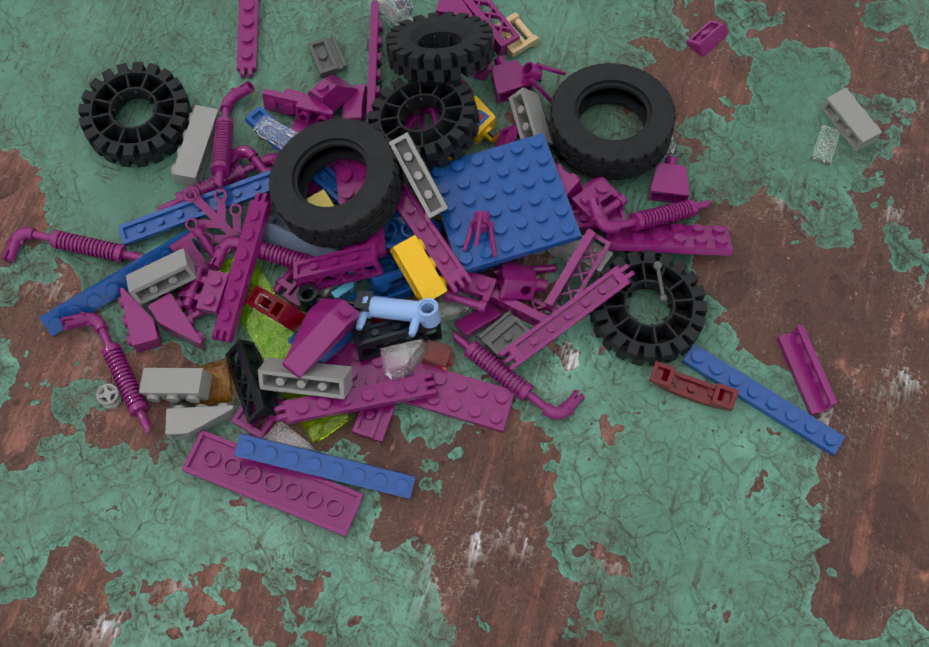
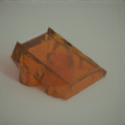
[190,358,234,407]

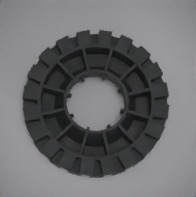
[385,12,494,83]
[78,62,192,168]
[368,77,480,171]
[589,250,708,366]

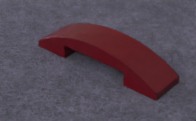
[649,361,739,411]

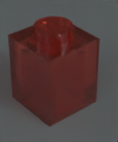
[421,340,455,371]

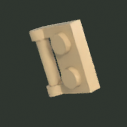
[495,12,540,58]

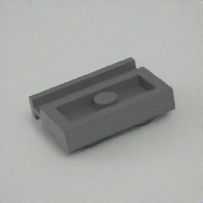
[307,35,347,78]
[479,310,530,359]

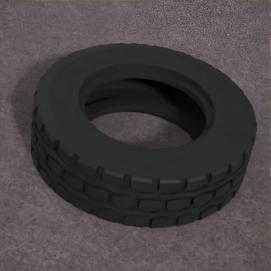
[549,63,676,181]
[269,118,404,248]

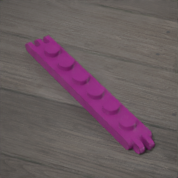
[237,0,259,78]
[367,1,383,124]
[396,182,473,294]
[212,192,272,343]
[498,264,635,371]
[274,373,439,424]

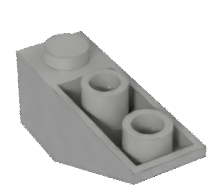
[165,403,237,440]

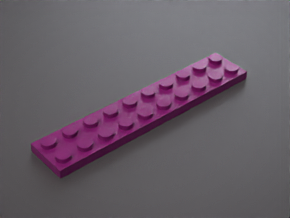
[324,342,514,433]

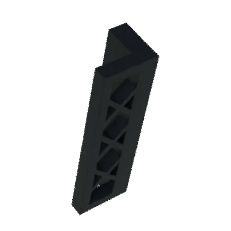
[351,319,442,362]
[225,339,279,424]

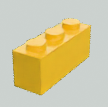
[390,235,447,301]

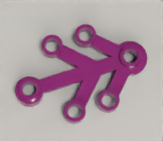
[183,185,243,243]

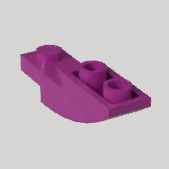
[262,88,334,125]

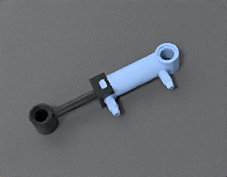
[296,284,441,337]

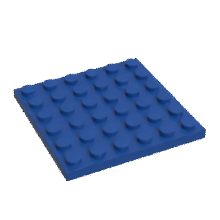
[429,133,581,273]

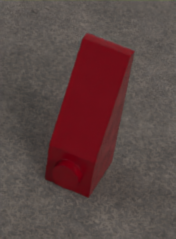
[244,285,306,333]

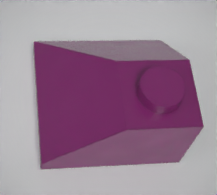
[307,74,358,112]

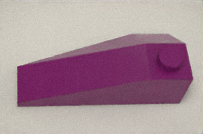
[283,299,360,379]

